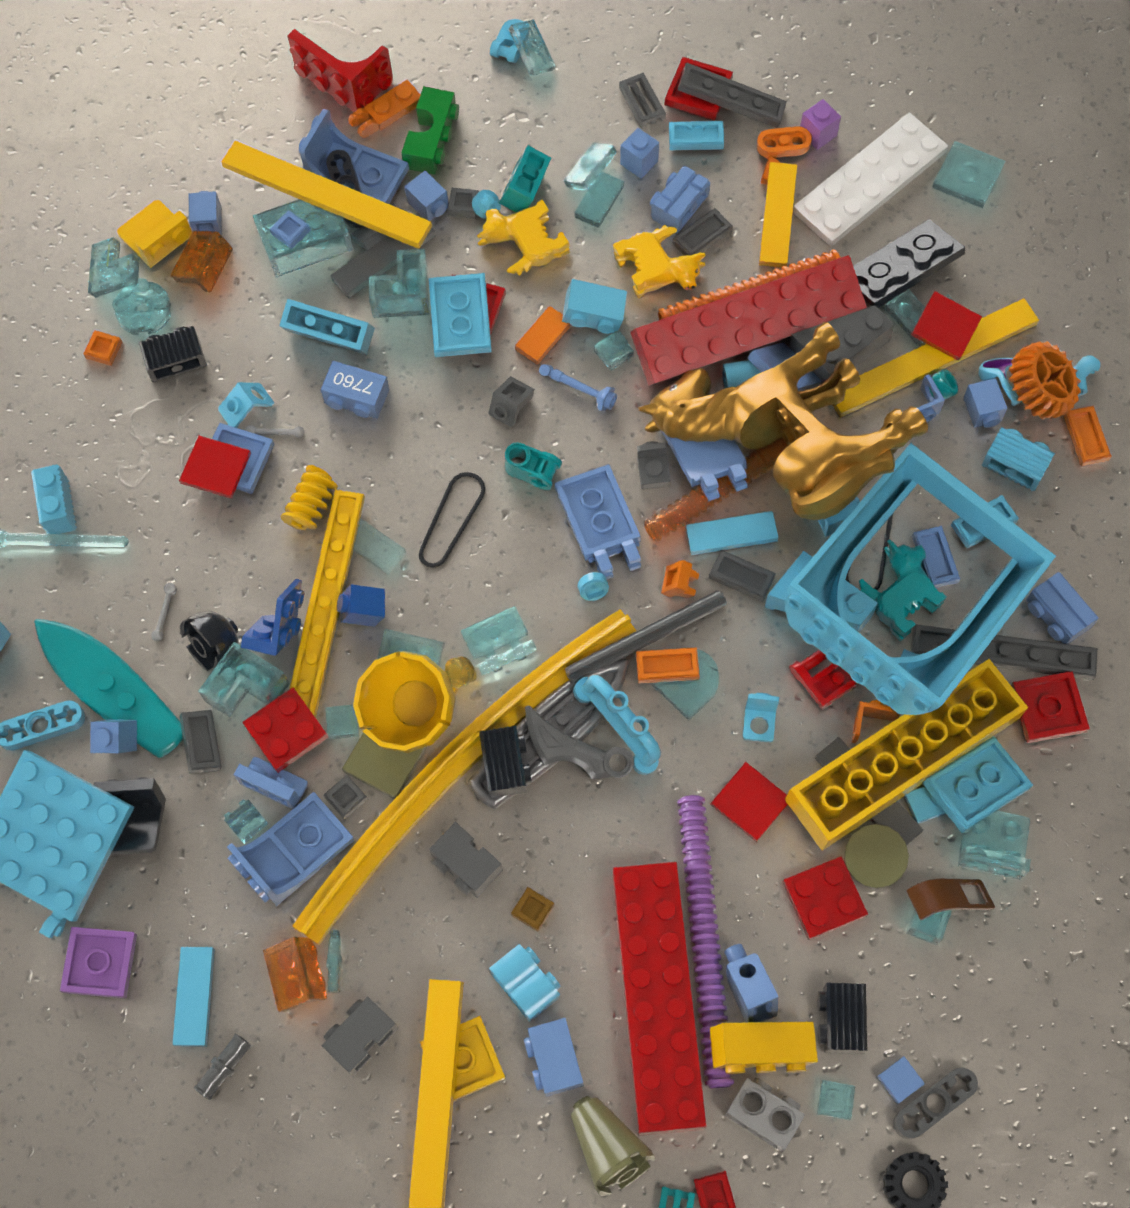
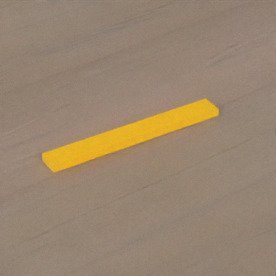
[221,141,432,249]
[832,298,1039,418]
[289,490,365,718]
[409,979,464,1208]

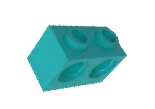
[499,145,552,213]

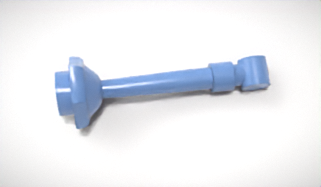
[539,364,617,411]

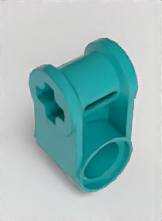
[505,442,562,490]

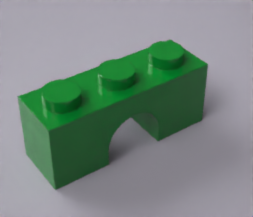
[401,86,459,175]

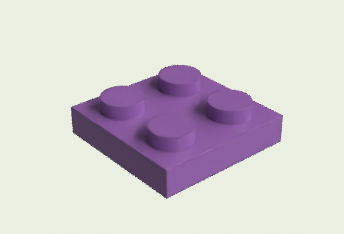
[60,927,137,999]

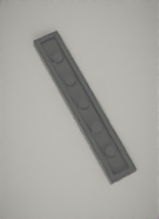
[911,624,1098,680]

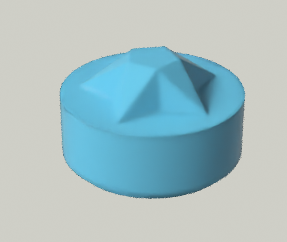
[472,190,501,219]
[577,572,609,601]

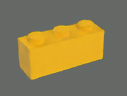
[710,1022,818,1074]

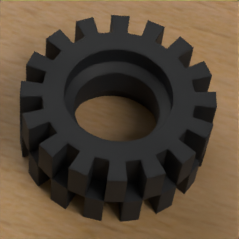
[883,1152,948,1208]

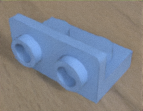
[233,757,308,809]

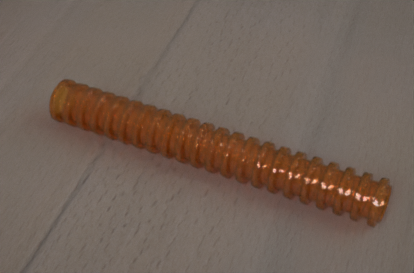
[644,437,789,542]

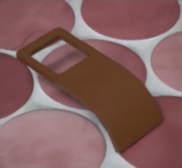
[906,878,995,921]

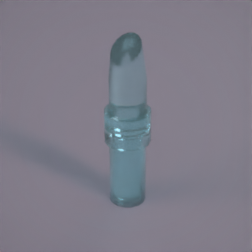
[326,930,343,993]

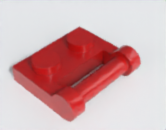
[789,650,859,710]

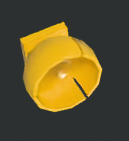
[353,651,459,753]

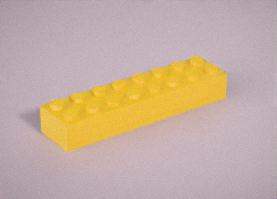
[785,659,1028,851]

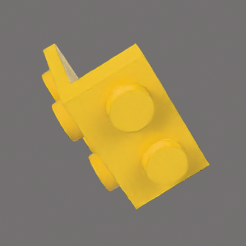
[117,200,193,268]

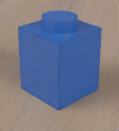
[337,584,385,627]

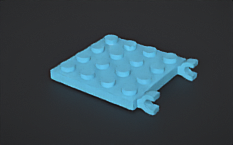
[0,750,134,938]

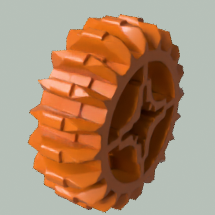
[1009,341,1081,419]

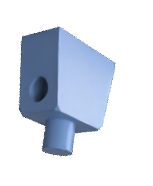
[724,944,779,1023]

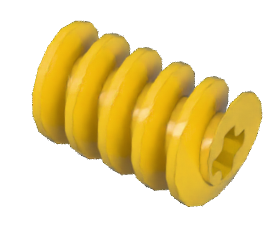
[280,465,338,530]

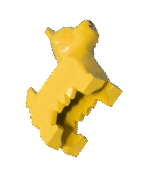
[477,199,570,276]
[613,225,706,299]

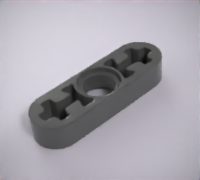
[894,1067,978,1139]

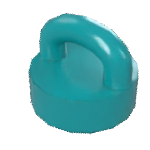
[929,369,958,399]

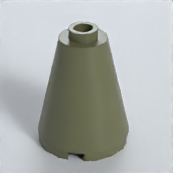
[571,1096,656,1196]

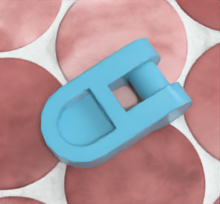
[490,19,528,63]

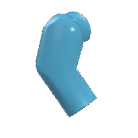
[1073,355,1101,396]

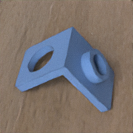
[917,374,945,422]

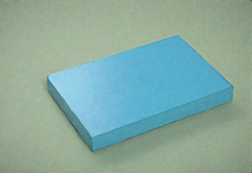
[429,273,492,357]
[923,736,1033,833]

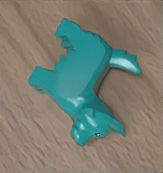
[859,539,947,642]

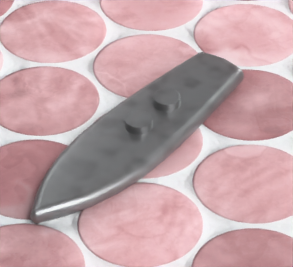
[468,659,630,809]

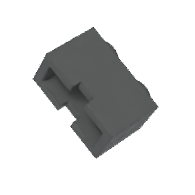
[429,821,503,898]
[321,997,399,1077]

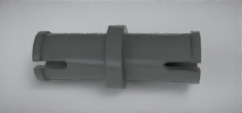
[194,1033,252,1100]

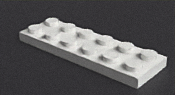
[793,112,948,247]

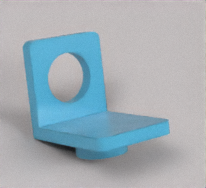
[218,382,274,428]
[743,693,779,743]

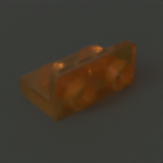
[170,231,233,293]
[263,937,327,1012]

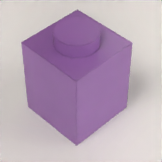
[800,99,841,150]

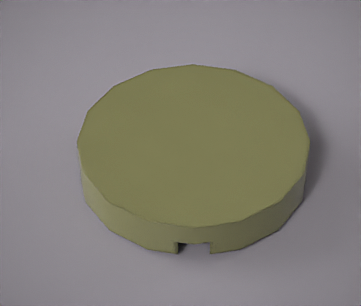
[845,824,909,889]

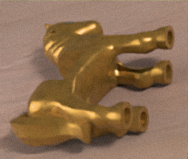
[638,322,928,520]

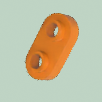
[757,126,812,158]

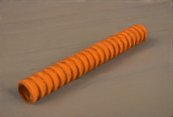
[658,249,841,320]

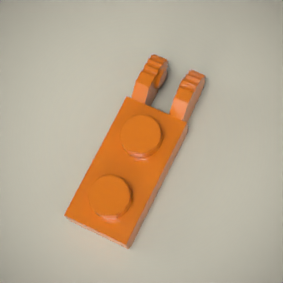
[348,80,421,138]

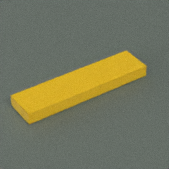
[759,162,797,268]

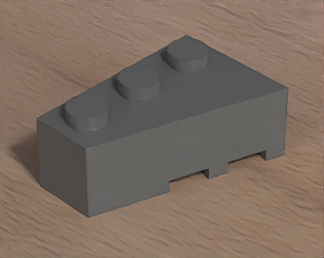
[789,305,894,384]

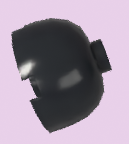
[180,611,238,673]

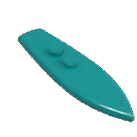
[34,618,183,758]

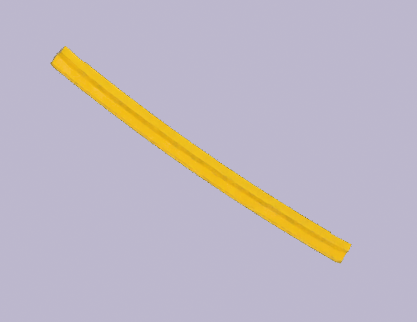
[292,609,636,946]

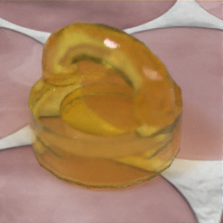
[445,656,477,688]

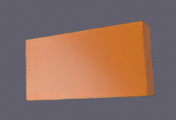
[515,306,572,365]
[1063,406,1112,467]
[636,647,700,684]

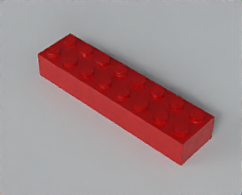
[630,255,867,386]
[613,862,707,1136]

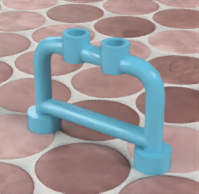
[573,675,661,775]

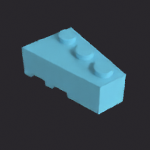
[765,551,878,633]

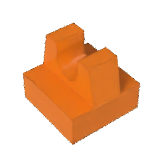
[661,560,699,598]

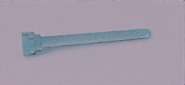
[0,528,129,549]

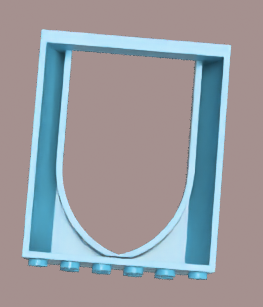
[785,443,1056,715]

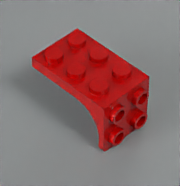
[287,29,393,112]

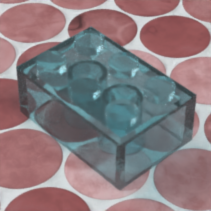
[252,199,353,278]

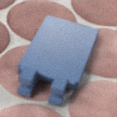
[662,431,748,501]
[554,464,641,579]

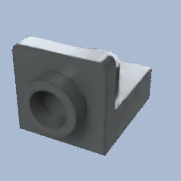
[489,376,535,427]
[637,441,671,490]

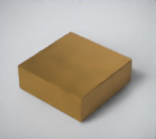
[511,887,555,932]

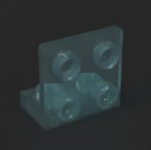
[958,811,1031,880]

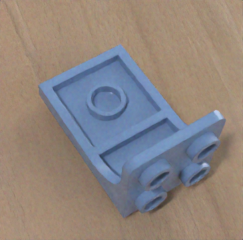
[298,109,409,204]
[227,792,355,906]

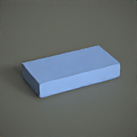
[912,526,960,588]

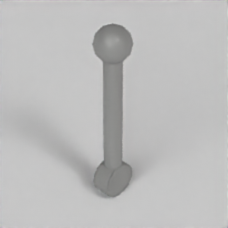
[245,425,305,438]
[151,583,177,641]

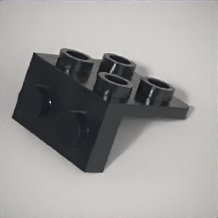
[93,777,166,855]

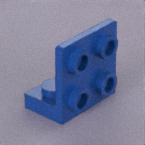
[241,579,305,656]

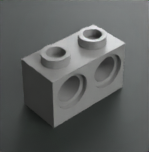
[725,1077,805,1152]

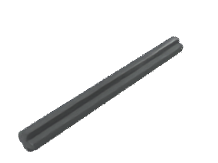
[565,591,727,683]

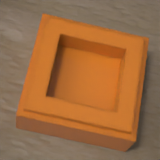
[83,330,123,366]

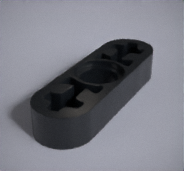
[326,150,363,228]

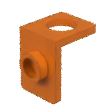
[851,700,900,744]

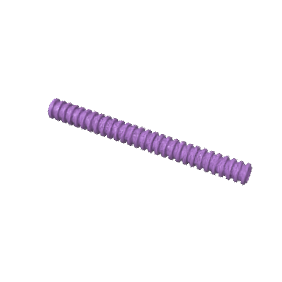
[677,795,734,1088]

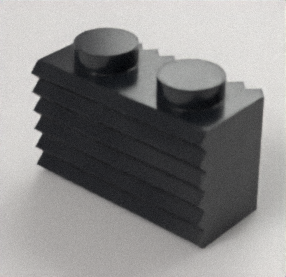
[139,326,207,382]
[479,726,532,799]
[818,982,868,1054]

